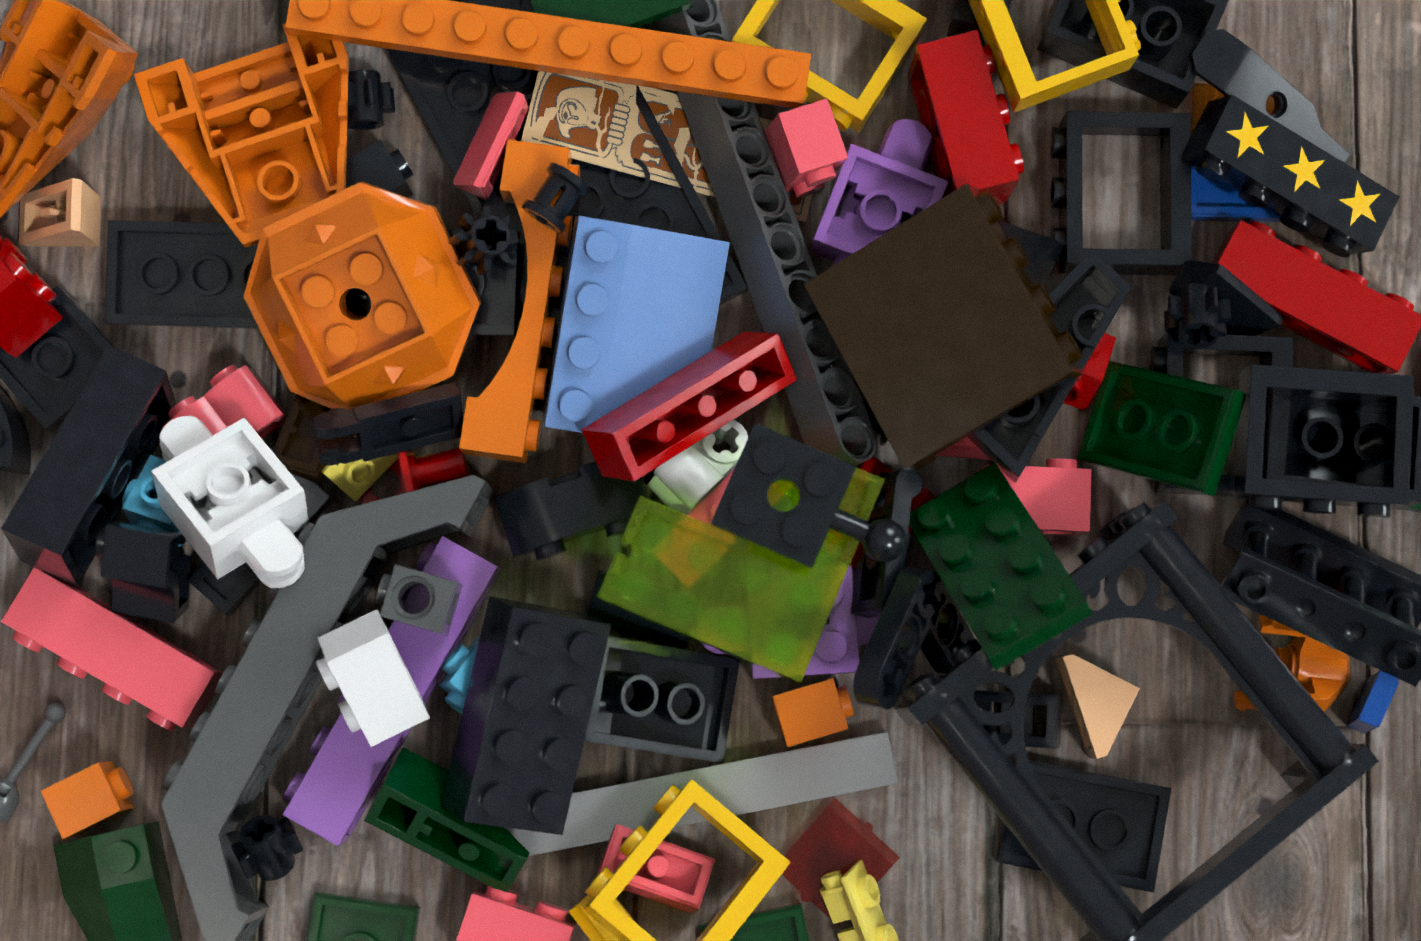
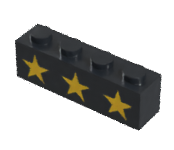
[1182,94,1400,257]

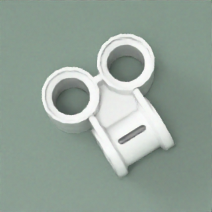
[647,420,748,521]

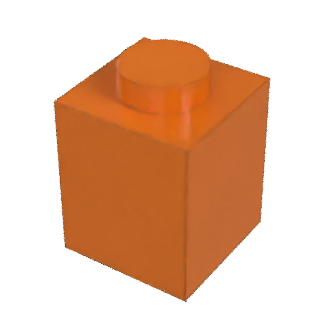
[771,678,854,747]
[41,761,134,839]

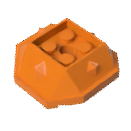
[243,182,481,411]

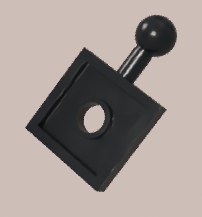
[710,423,907,569]

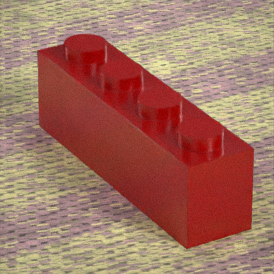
[1212,220,1421,374]
[581,331,797,482]

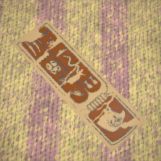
[521,71,813,222]

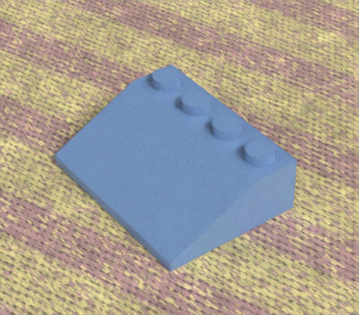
[542,216,730,433]

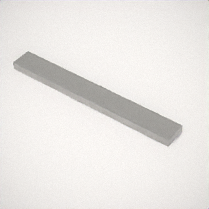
[506,731,898,856]

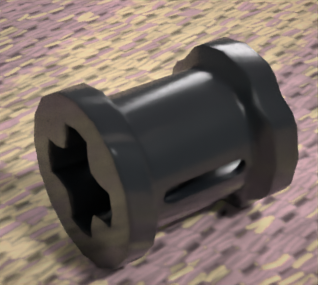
[522,162,590,233]

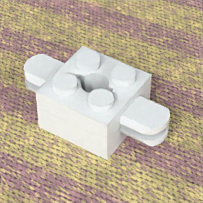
[151,416,309,588]

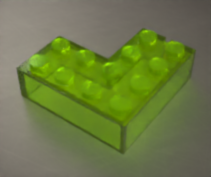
[597,467,885,684]

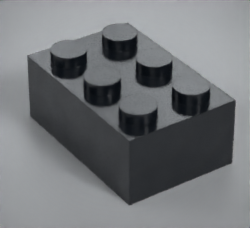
[1037,0,1229,109]

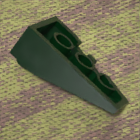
[53,821,183,941]

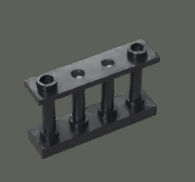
[1220,499,1421,687]

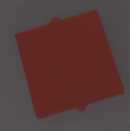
[782,798,900,926]

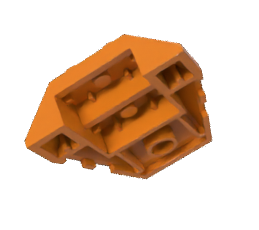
[0,0,139,218]
[134,23,349,248]

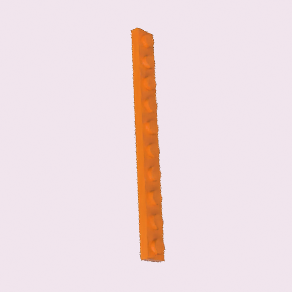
[285,0,811,109]

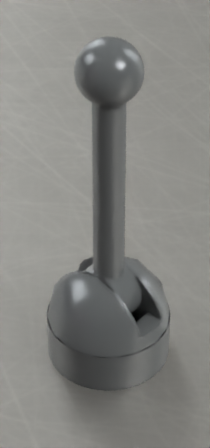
[0,702,66,823]

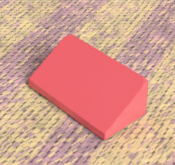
[453,92,529,200]
[595,824,715,914]

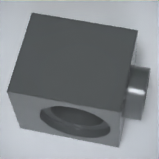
[376,564,463,636]

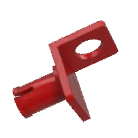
[361,446,469,504]

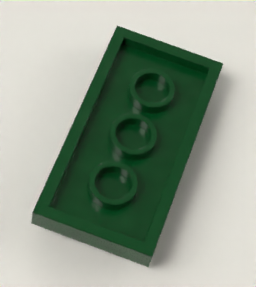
[909,462,1093,671]

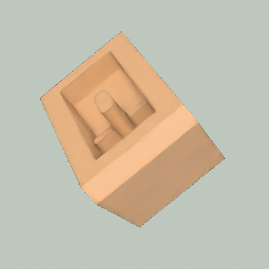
[19,178,101,247]
[1055,654,1140,759]

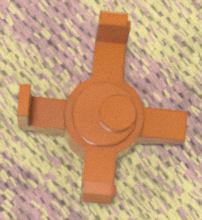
[1233,615,1350,712]

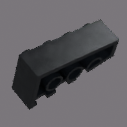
[967,250,1131,483]

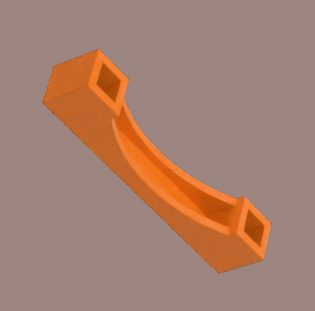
[459,139,580,463]

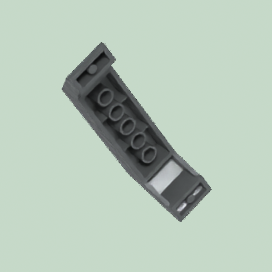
[161,475,495,941]

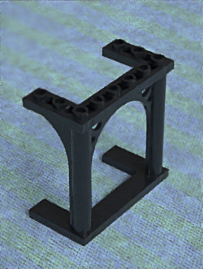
[894,501,1379,941]

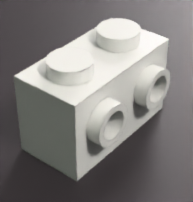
[316,609,430,747]

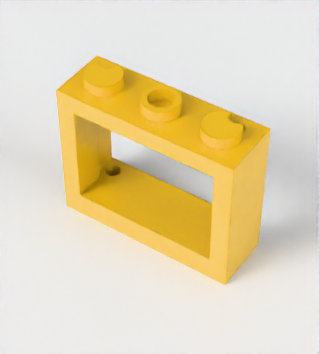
[731,0,927,133]
[968,0,1141,113]
[583,779,791,941]

